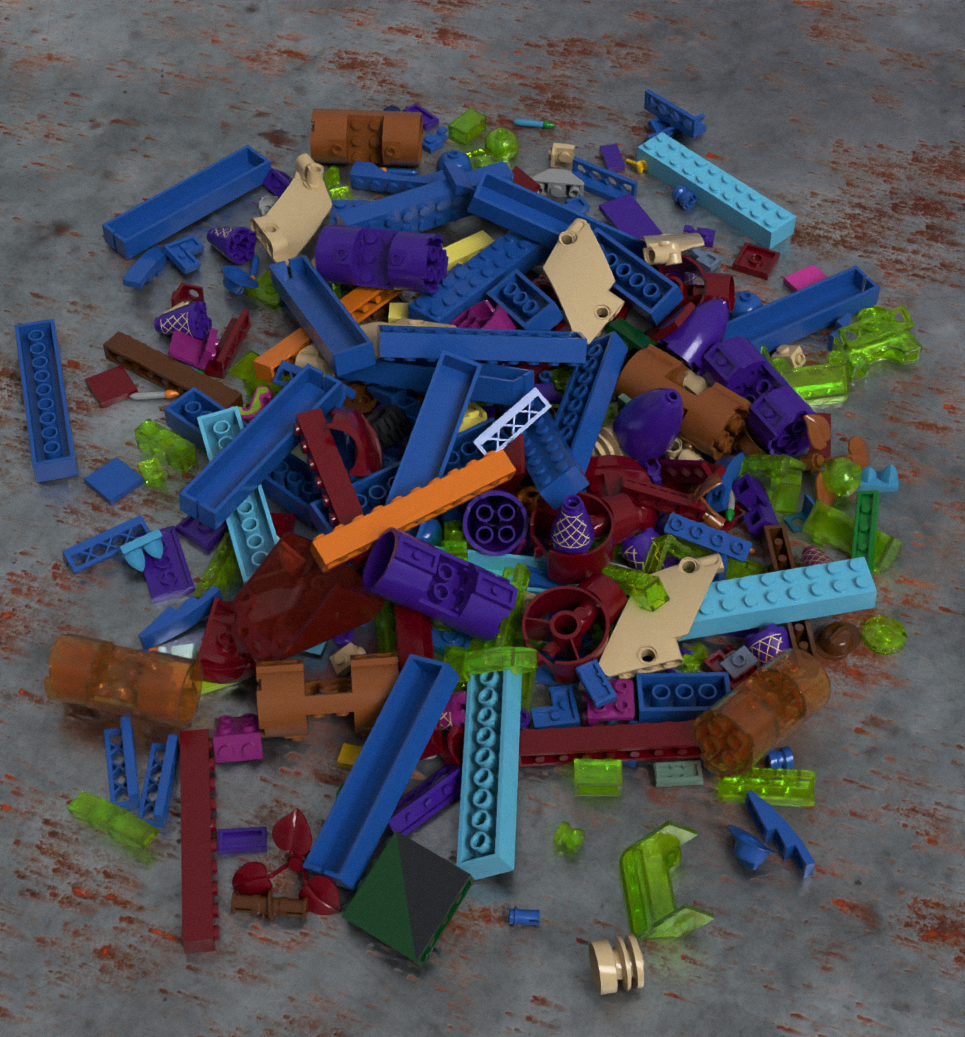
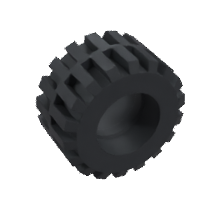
[365,404,410,450]

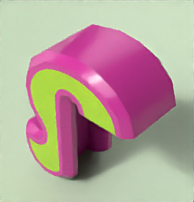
[229,385,274,423]

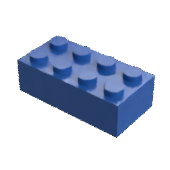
[486,269,564,331]
[634,672,733,726]

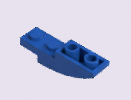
[705,452,744,512]

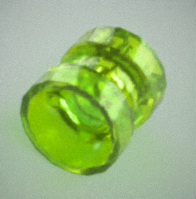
[553,821,586,853]

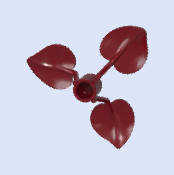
[232,808,343,915]

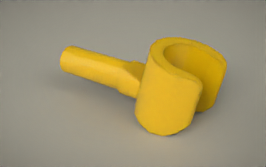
[626,159,648,173]

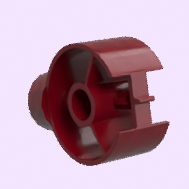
[643,254,735,326]
[530,492,640,584]
[522,572,628,684]

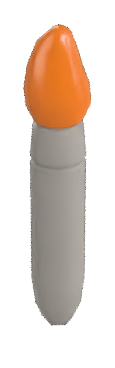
[129,390,179,400]

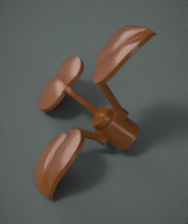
[799,414,869,511]
[662,472,726,553]

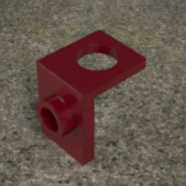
[171,282,204,307]

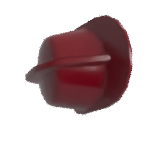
[440,726,465,768]

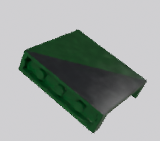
[342,831,475,968]

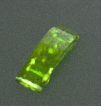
[448,647,537,683]

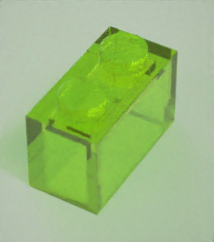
[448,108,487,147]
[768,468,802,514]
[573,758,623,797]

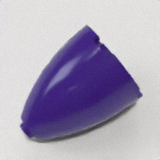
[656,298,729,377]
[613,388,684,461]
[462,488,529,556]

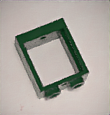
[604,317,657,372]

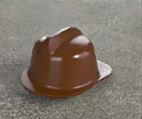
[343,382,377,415]
[734,427,779,463]
[815,621,862,661]

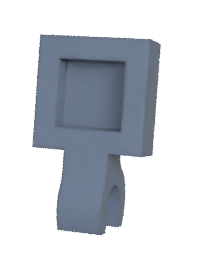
[688,247,722,272]

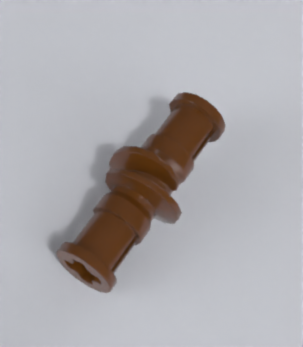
[231,889,309,923]

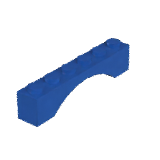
[349,161,446,194]

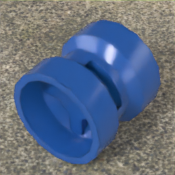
[672,185,697,210]
[764,746,794,773]

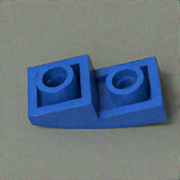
[827,313,852,353]

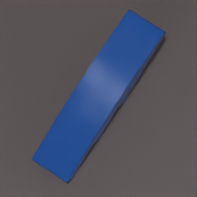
[122,246,169,289]
[367,383,422,426]
[138,585,224,649]
[744,790,815,878]

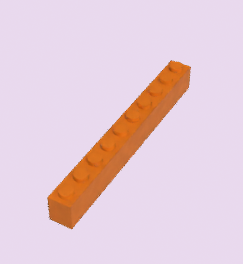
[253,286,403,384]
[310,449,516,572]

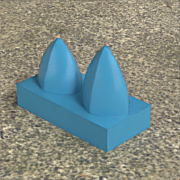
[854,464,899,492]
[118,528,163,572]

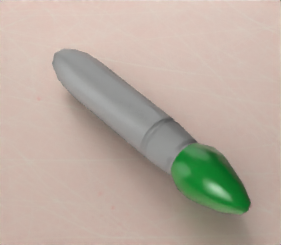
[725,486,736,522]

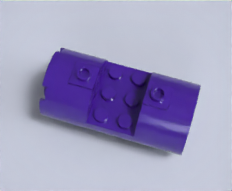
[315,224,449,294]
[702,336,818,461]
[362,527,518,642]

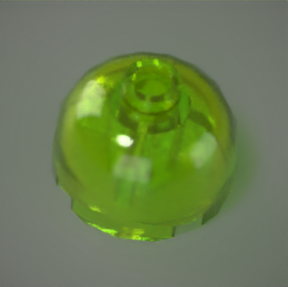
[484,128,519,162]
[822,457,862,500]

